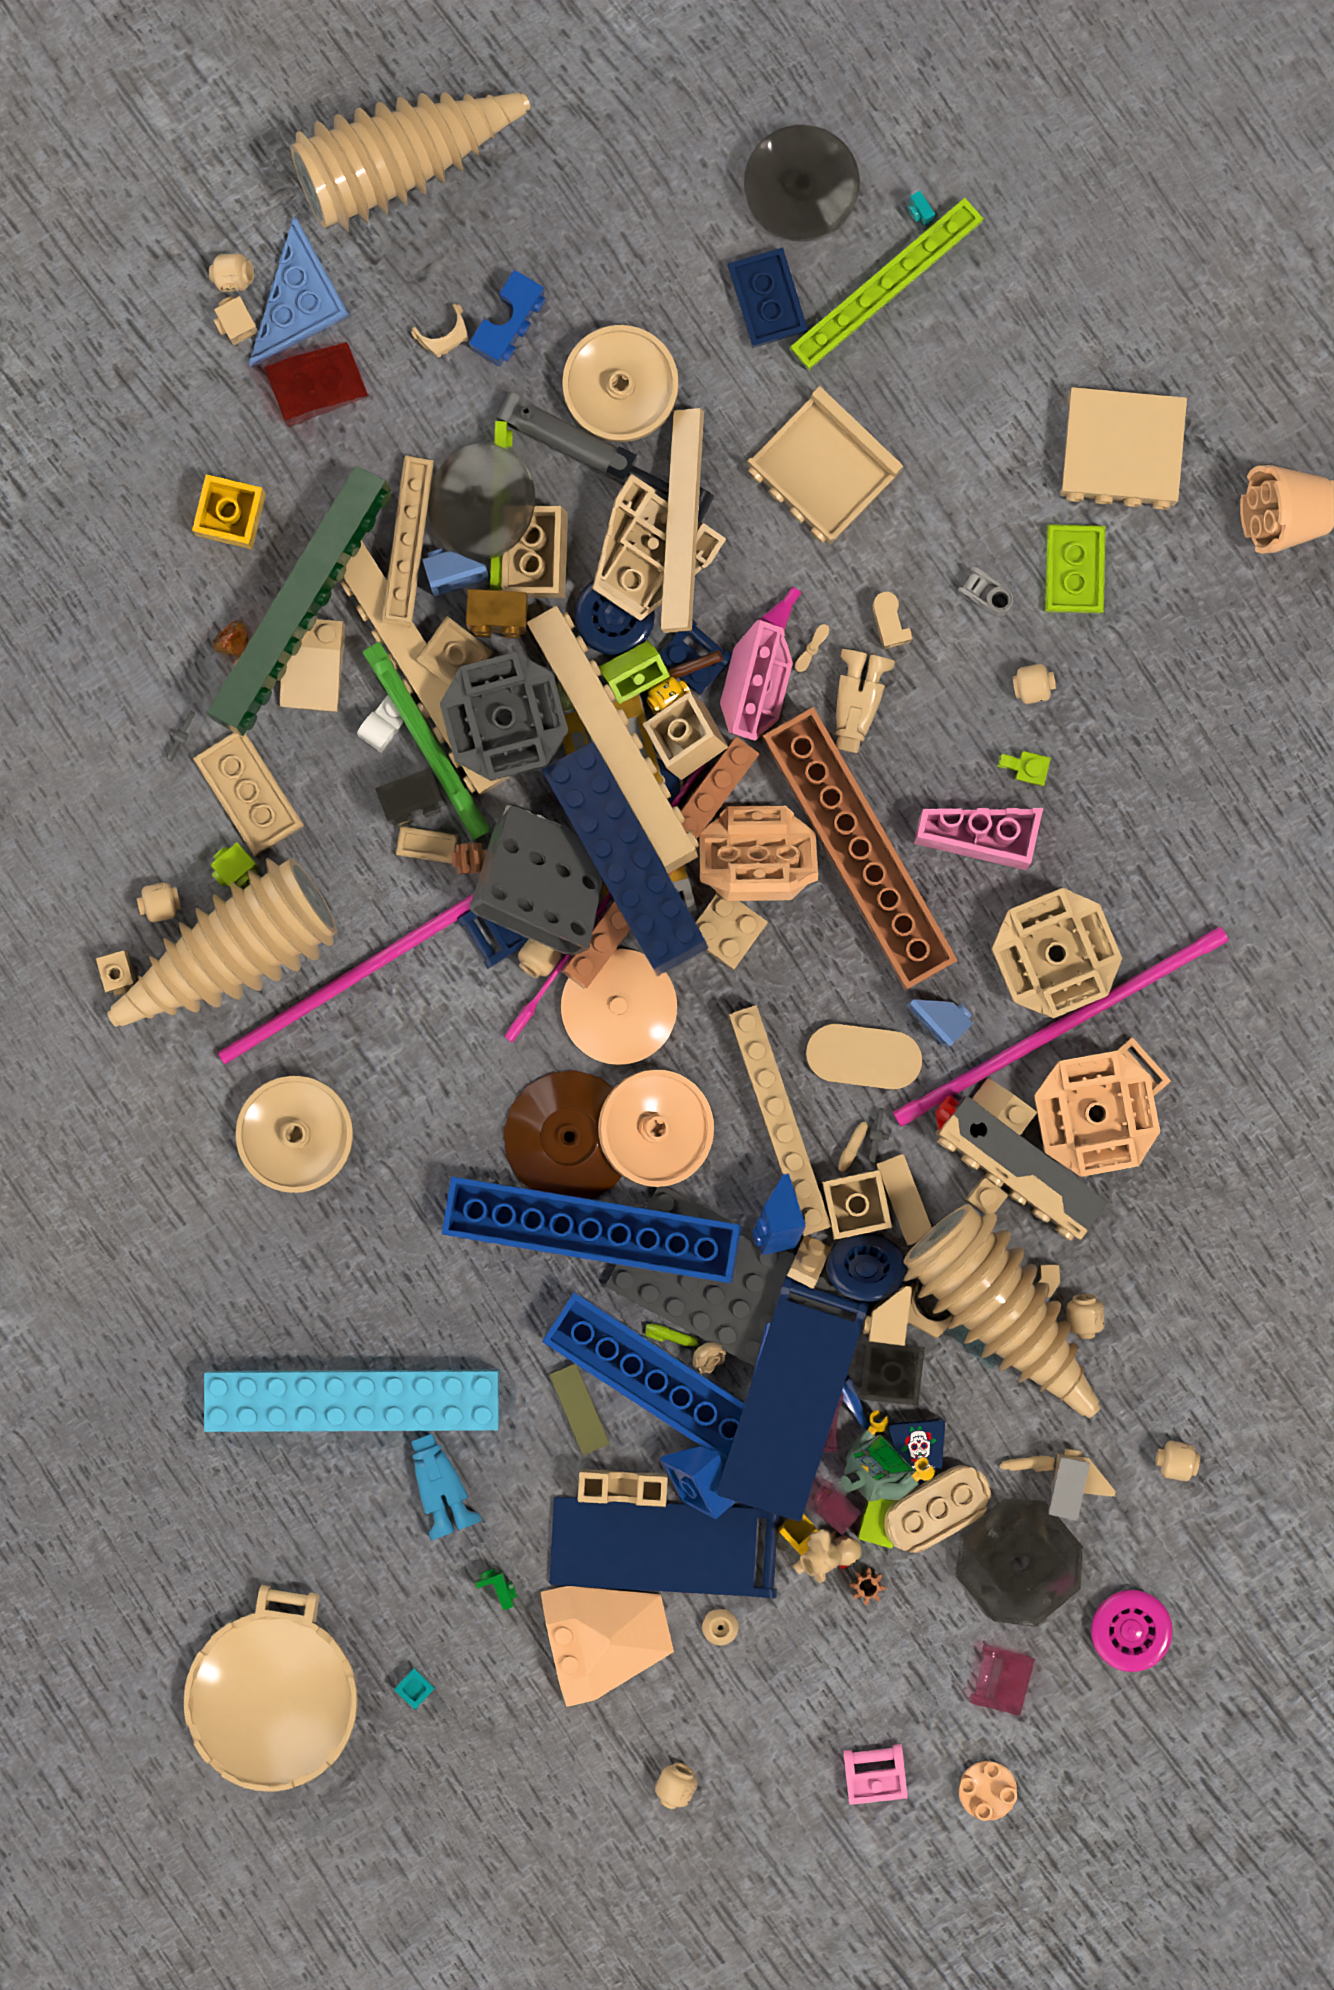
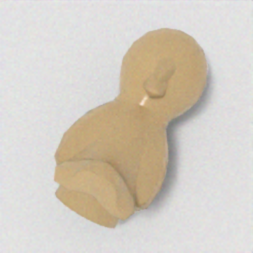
[800,1529,862,1584]

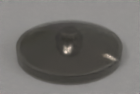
[744,124,860,242]
[428,443,535,560]

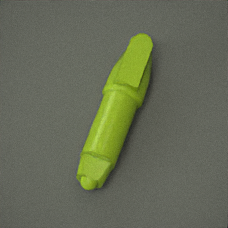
[645,1324,699,1347]

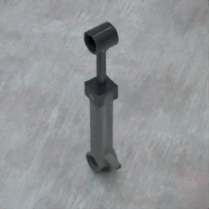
[496,392,714,523]

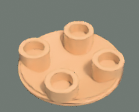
[959,1761,1017,1821]

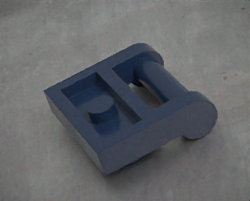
[659,619,732,696]
[457,911,529,969]

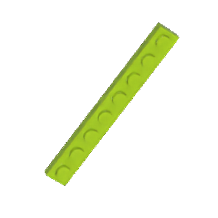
[790,198,984,371]

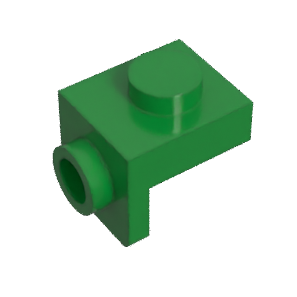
[474,1568,518,1611]

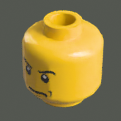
[646,677,690,715]

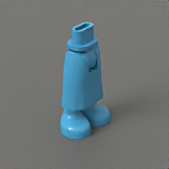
[411,1434,483,1541]

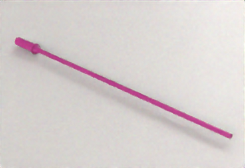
[504,763,707,1043]

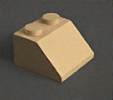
[862,1284,912,1346]

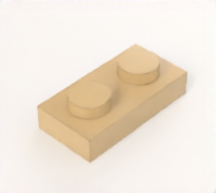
[787,1235,831,1288]

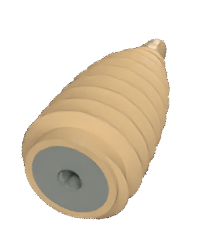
[291,92,530,232]
[107,858,338,1027]
[903,1204,1101,1418]

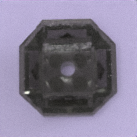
[955,1498,1083,1627]

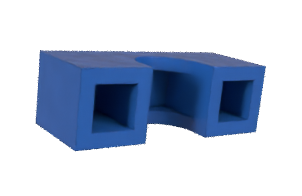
[469,270,546,367]

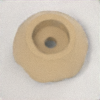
[693,1342,726,1374]
[702,1609,739,1645]

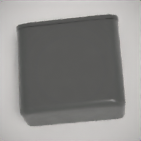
[469,806,603,955]

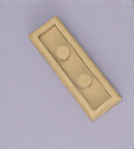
[876,1154,932,1246]

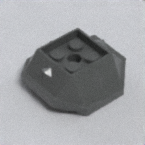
[440,652,568,781]

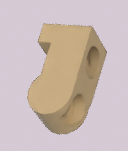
[872,592,913,650]

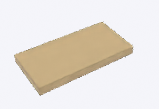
[193,732,304,857]

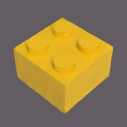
[192,474,266,550]

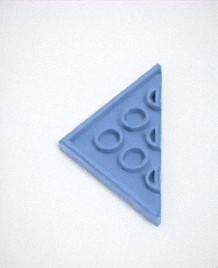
[249,217,349,368]

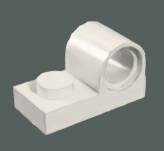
[357,695,405,754]

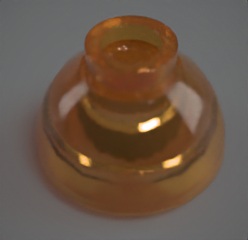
[212,620,249,659]

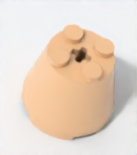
[1240,465,1334,554]

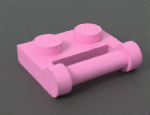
[843,1744,908,1805]

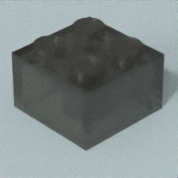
[375,768,446,828]
[858,1339,925,1406]

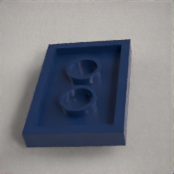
[728,247,808,348]

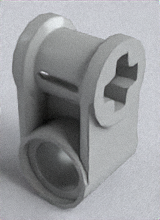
[957,567,1013,617]

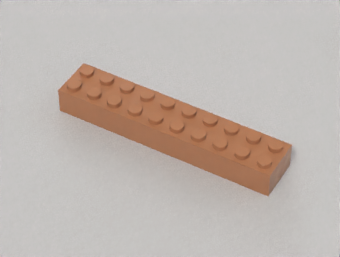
[762,707,958,990]

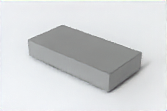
[1048,1456,1090,1521]

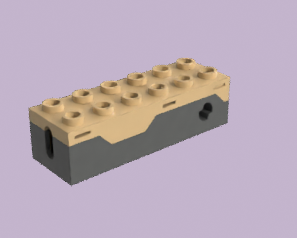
[935,1095,1109,1241]

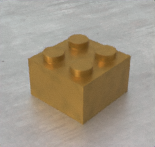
[466,589,529,639]

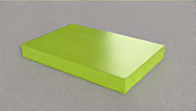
[1045,525,1106,614]

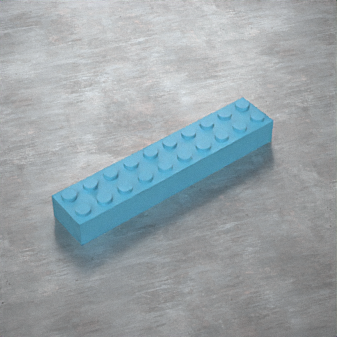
[204,1369,500,1432]

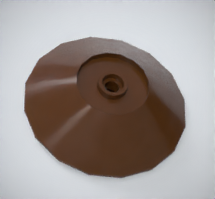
[504,1070,622,1200]

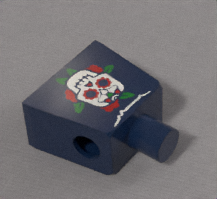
[888,1418,945,1487]

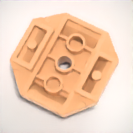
[699,806,818,901]

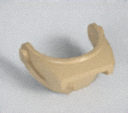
[411,303,468,358]
[907,1282,953,1339]

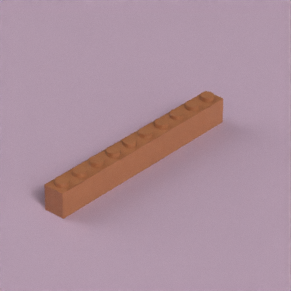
[561,736,759,989]

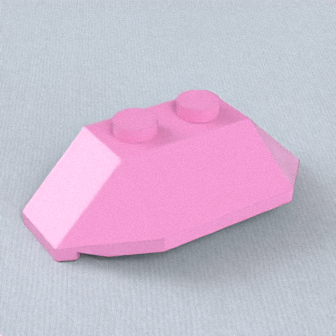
[720,620,793,741]

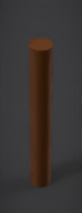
[645,650,723,691]

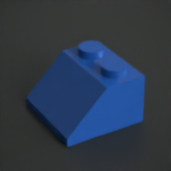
[752,1173,806,1255]
[659,1446,736,1520]

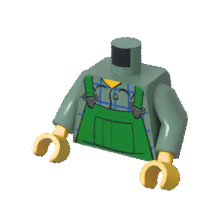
[840,1410,934,1501]

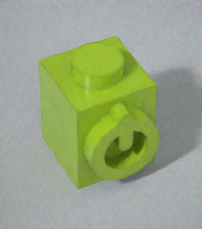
[211,842,259,888]

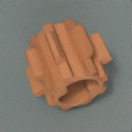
[452,843,487,874]
[849,1567,886,1605]

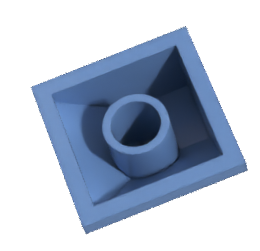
[422,549,490,597]
[906,999,973,1048]

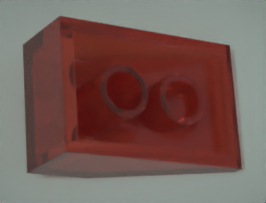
[264,342,369,428]

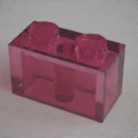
[813,1484,862,1535]

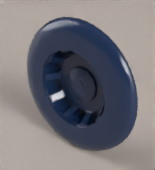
[574,580,655,655]
[826,1233,907,1301]

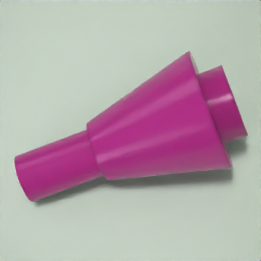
[759,587,801,631]

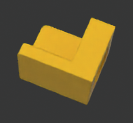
[778,1514,819,1555]

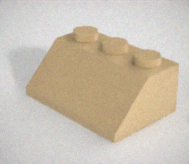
[502,506,568,598]

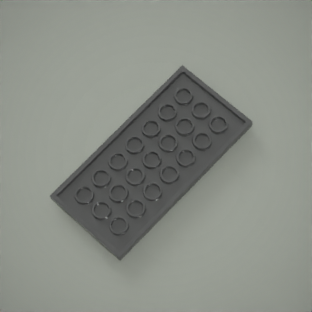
[605,1186,861,1366]

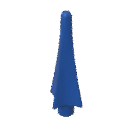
[840,1376,876,1437]

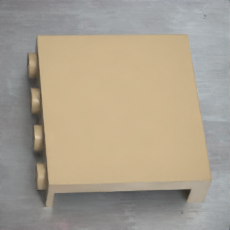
[747,386,903,545]
[1059,387,1187,510]

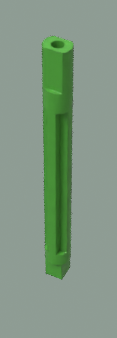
[363,642,491,840]

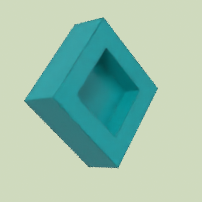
[907,190,935,227]
[394,1667,436,1710]

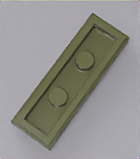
[549,1363,610,1455]

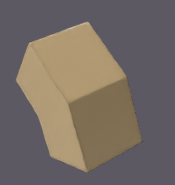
[1035,1264,1060,1298]

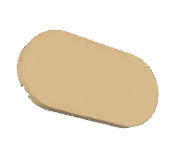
[806,1024,922,1089]
[884,1465,991,1553]

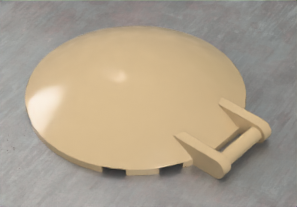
[184,1585,358,1791]

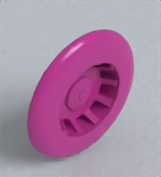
[1091,1590,1173,1672]

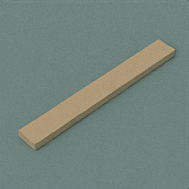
[661,408,704,633]

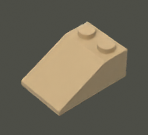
[280,619,346,712]

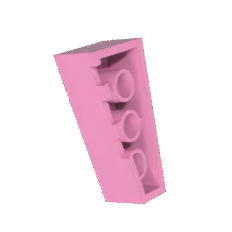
[913,808,1043,870]

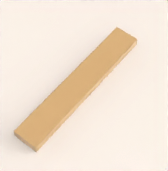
[381,455,434,628]

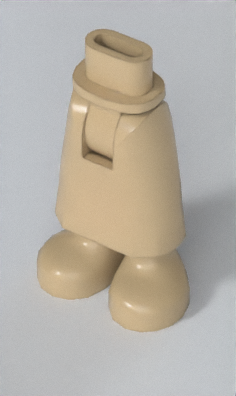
[835,649,895,753]

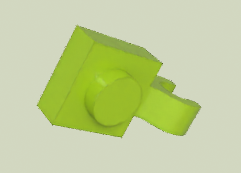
[997,751,1051,787]

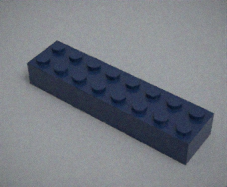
[542,742,709,977]

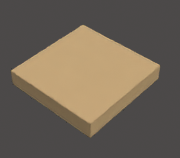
[416,616,493,686]

